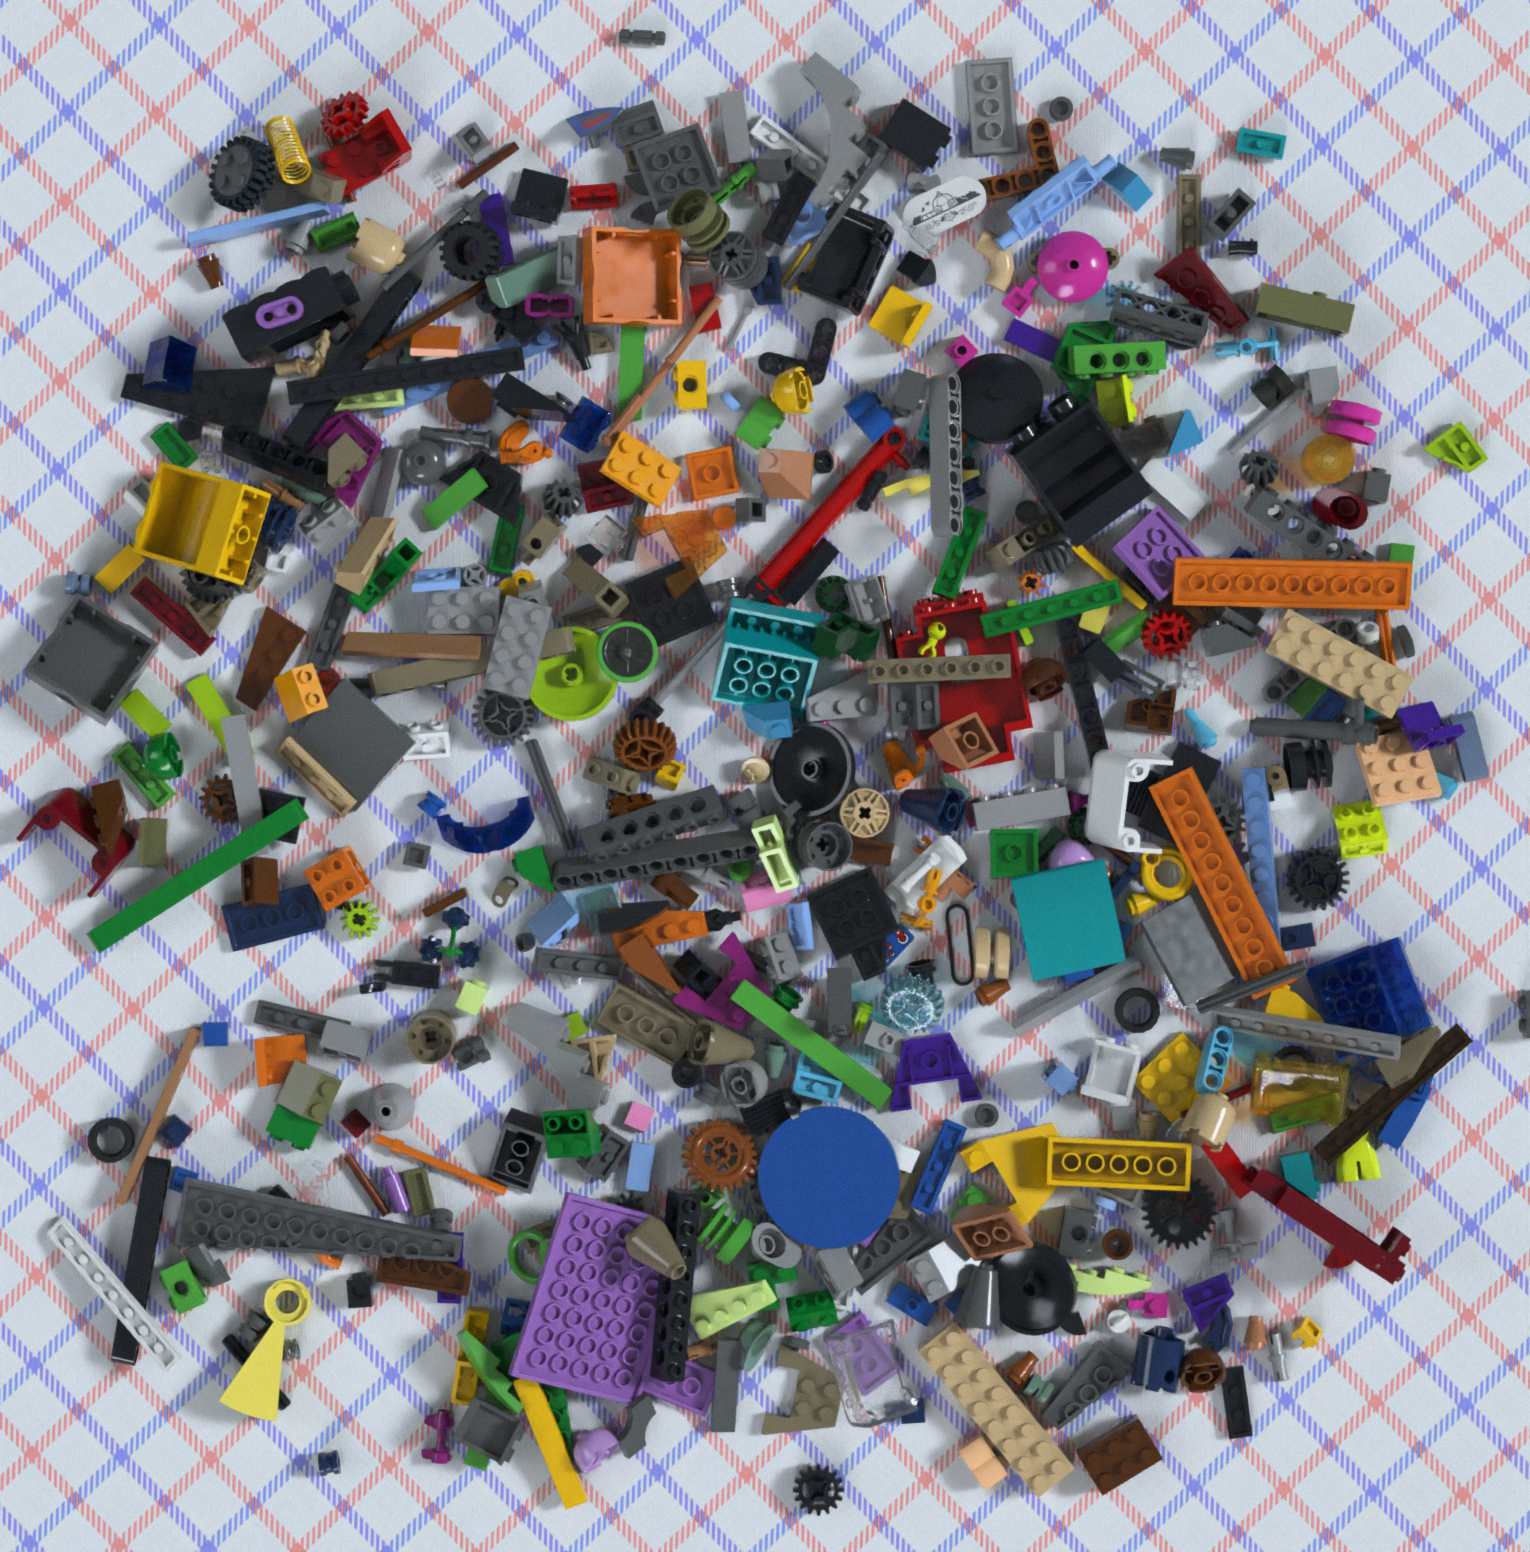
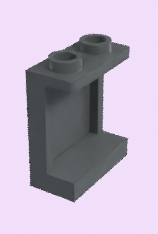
[451,1395,526,1466]

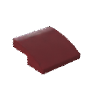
[577,458,633,514]

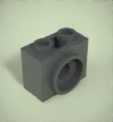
[892,368,930,418]

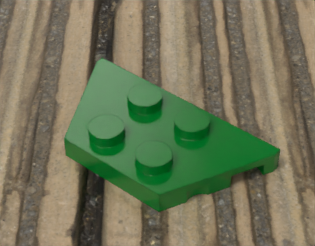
[1050,320,1119,399]

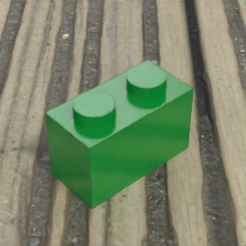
[266,1104,322,1151]

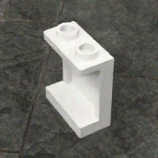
[1080,1035,1143,1106]

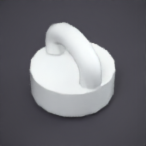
[1356,621,1380,645]
[1107,1309,1131,1333]

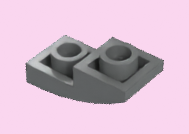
[182,1241,231,1288]

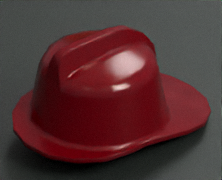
[1312,487,1368,530]

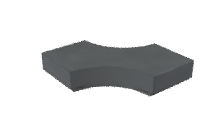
[617,1393,656,1459]

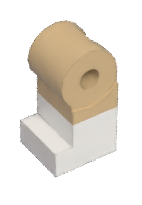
[1267,766,1294,811]

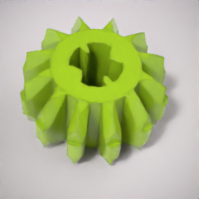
[340,899,381,939]

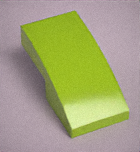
[121,688,172,737]

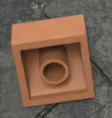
[928,712,1000,770]

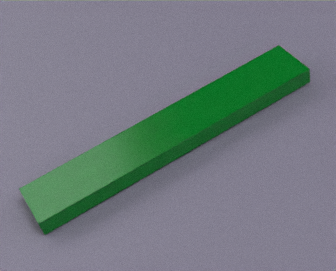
[979,579,1123,639]

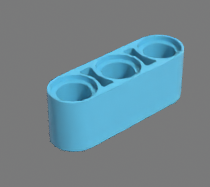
[1194,1026,1234,1095]

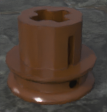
[1102,1229,1133,1260]

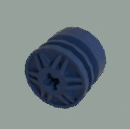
[257,497,298,554]

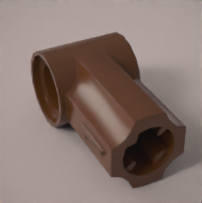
[650,873,699,911]

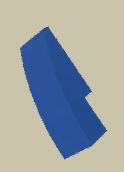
[1375,1083,1432,1150]

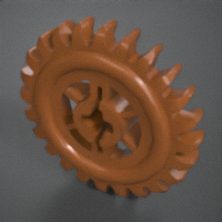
[681,1118,759,1194]

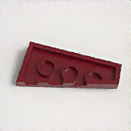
[1153,245,1250,335]

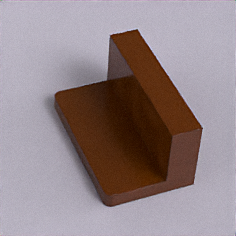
[1155,590,1210,637]
[849,835,895,866]
[241,856,279,908]

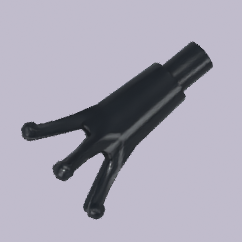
[553,315,592,371]

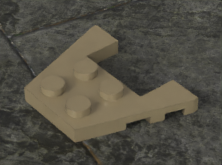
[761,1343,845,1435]

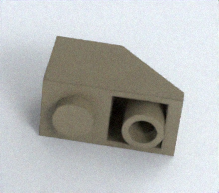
[328,433,370,489]

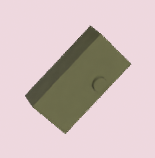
[1250,283,1355,337]

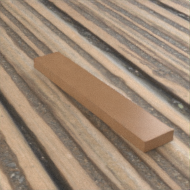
[341,632,483,660]

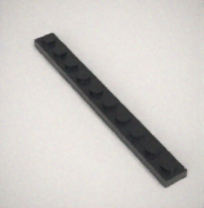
[286,346,526,406]

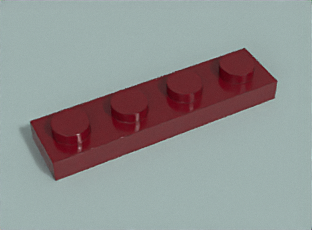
[130,576,217,657]

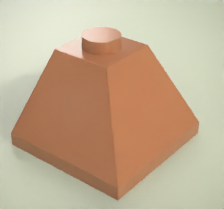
[758,448,814,500]

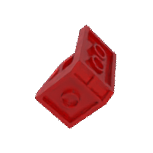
[318,108,412,199]

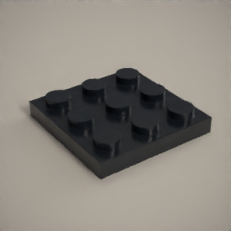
[624,556,718,647]
[806,867,901,961]

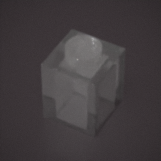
[585,515,628,557]

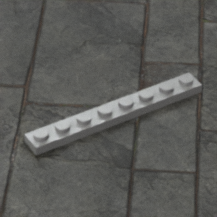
[1212,1006,1401,1061]

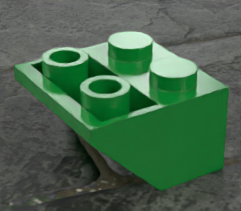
[542,1108,602,1159]

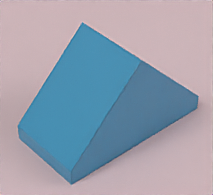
[1102,162,1153,212]
[1167,409,1204,456]

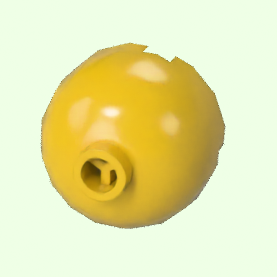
[770,367,814,415]

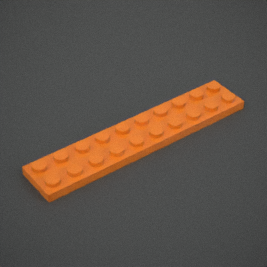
[1172,556,1413,610]
[1148,766,1297,1000]

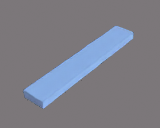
[187,201,330,247]

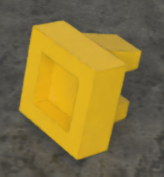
[1291,1316,1324,1349]

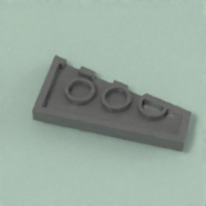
[1040,1340,1133,1430]

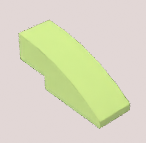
[751,814,799,893]

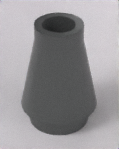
[1159,147,1195,171]

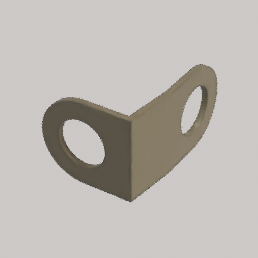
[492,876,519,908]

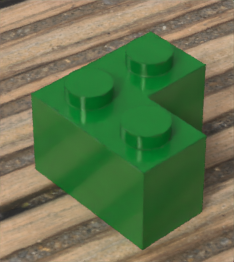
[746,1260,798,1312]

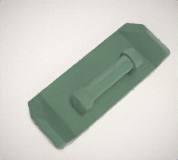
[485,244,558,308]

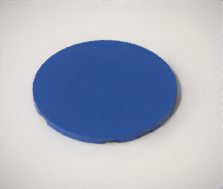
[758,1106,900,1249]

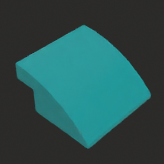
[710,597,824,718]
[1010,858,1126,981]

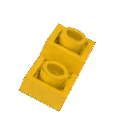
[94,542,147,594]

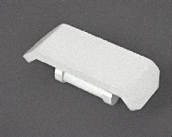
[882,834,967,914]

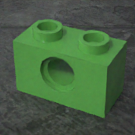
[159,1259,208,1315]

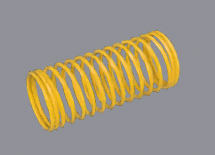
[264,116,311,184]

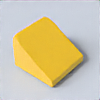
[654,760,686,791]

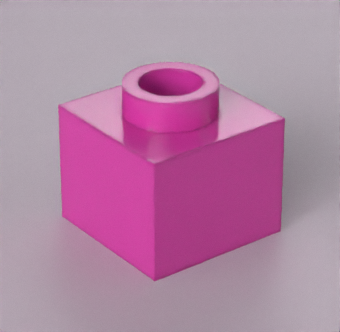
[945,334,979,368]

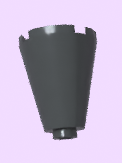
[953,1262,1001,1330]

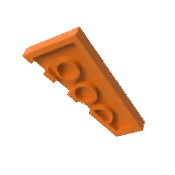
[606,908,709,954]

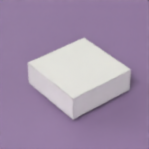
[264,546,293,575]

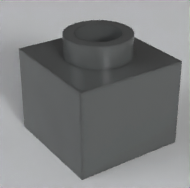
[736,497,766,523]

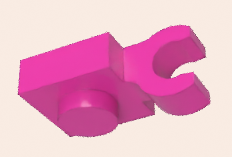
[1001,276,1039,319]
[1126,1292,1169,1318]

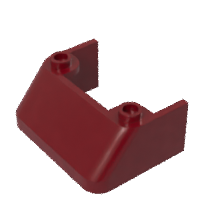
[16,787,136,898]

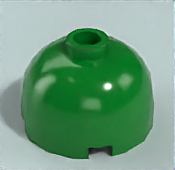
[141,732,184,780]

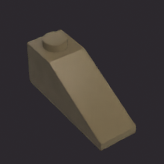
[278,158,347,204]

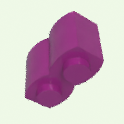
[525,293,575,320]

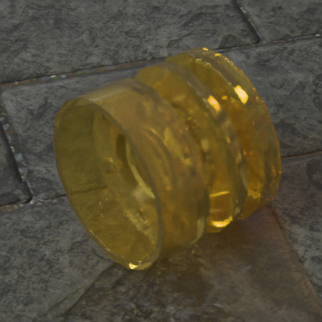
[1300,434,1355,486]

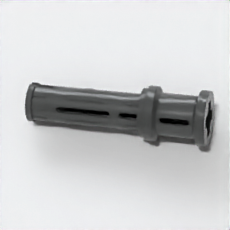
[419,426,493,451]

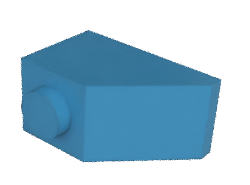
[742,701,793,740]

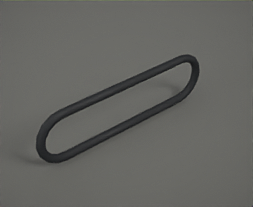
[945,904,974,986]

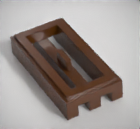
[422,887,469,917]

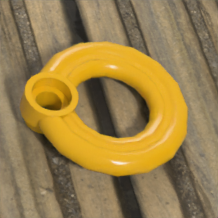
[1140,846,1194,901]

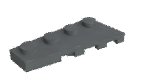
[855,1208,935,1296]

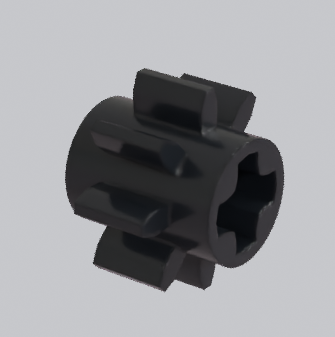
[615,1191,644,1210]

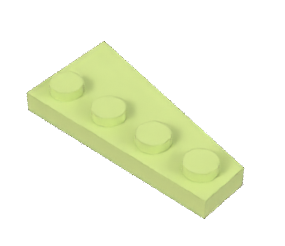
[690,1279,777,1340]

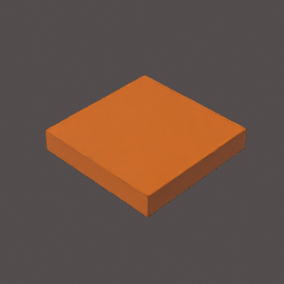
[410,325,462,357]
[685,445,740,501]

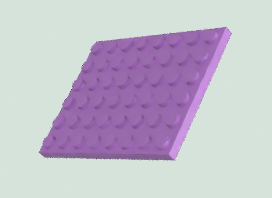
[508,1192,665,1404]

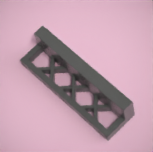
[1108,287,1210,349]

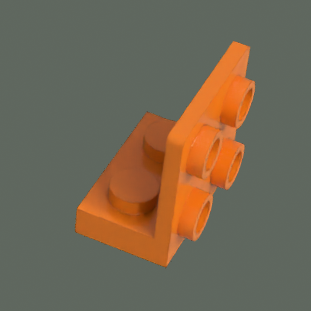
[304,845,373,912]
[254,1034,307,1087]

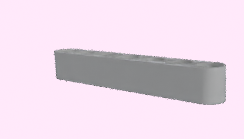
[929,373,963,538]

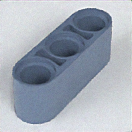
[1448,711,1489,783]

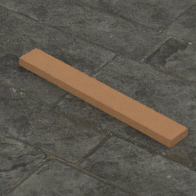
[116,1027,201,1205]

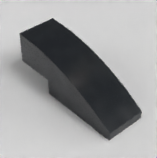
[598,900,670,936]

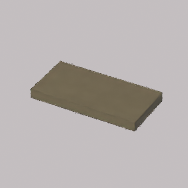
[595,981,695,1067]

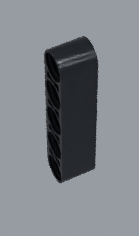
[221,425,329,491]

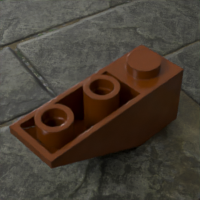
[89,779,128,856]

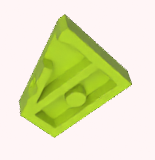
[1422,421,1488,473]

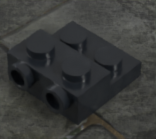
[259,786,307,844]

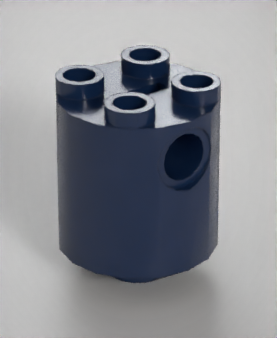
[1130,1325,1186,1393]

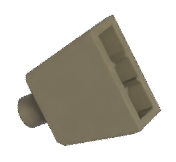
[518,512,568,566]

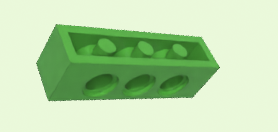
[1067,341,1167,379]

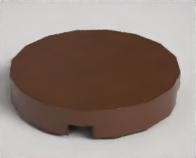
[446,378,494,424]

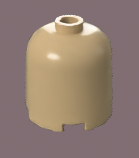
[346,217,406,274]
[1178,1092,1236,1152]

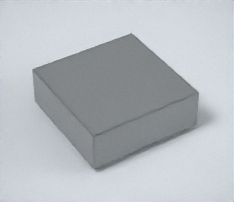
[1111,1105,1137,1131]

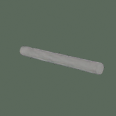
[1228,385,1304,456]

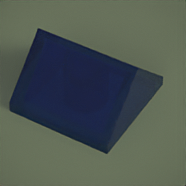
[142,335,197,392]

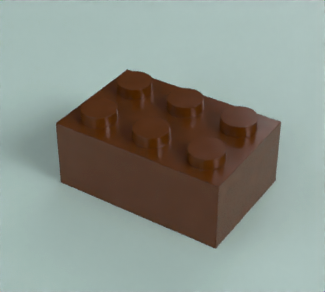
[1076,1414,1163,1496]

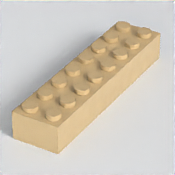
[917,1318,1075,1498]

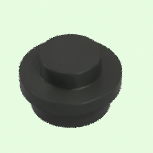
[1015,500,1039,524]

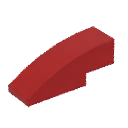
[1201,1142,1252,1199]

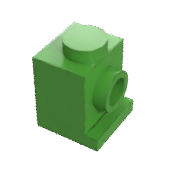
[693,1183,725,1214]

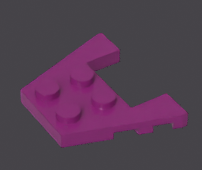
[285,409,383,509]
[672,931,771,1030]

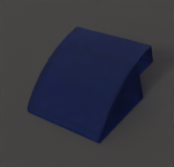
[1305,937,1435,1059]

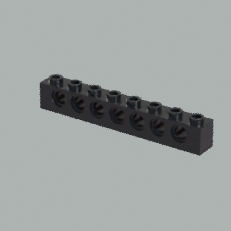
[650,1188,701,1382]

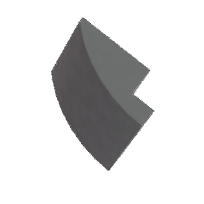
[293,678,417,812]

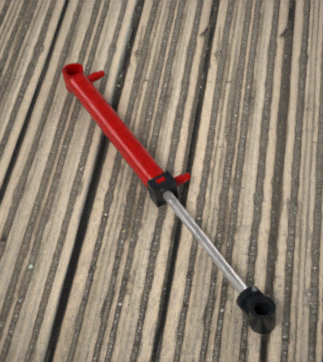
[628,427,911,722]

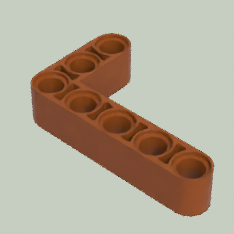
[978,118,1059,203]

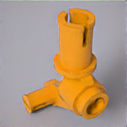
[899,868,943,931]

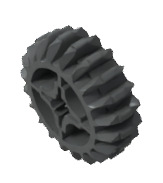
[471,689,536,747]

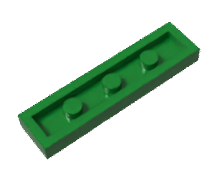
[932,506,988,601]

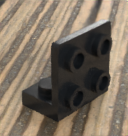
[510,168,569,226]

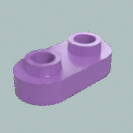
[256,296,304,329]

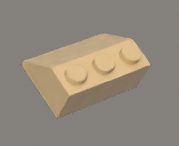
[334,517,398,596]

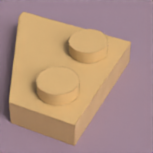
[571,1034,617,1081]

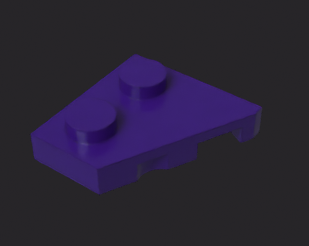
[1181,1272,1235,1333]

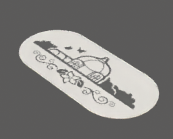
[903,176,987,237]

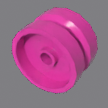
[1323,400,1382,446]

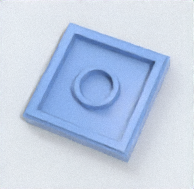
[772,185,828,248]
[412,567,462,592]

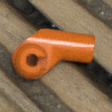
[316,1254,343,1270]

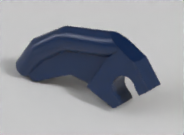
[1201,1304,1233,1353]

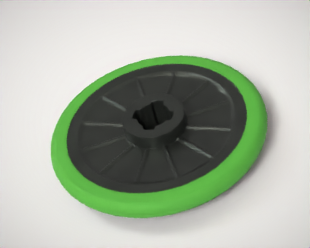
[596,621,658,683]

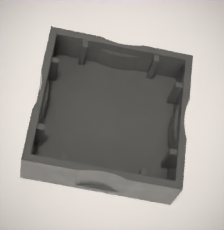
[25,593,158,727]

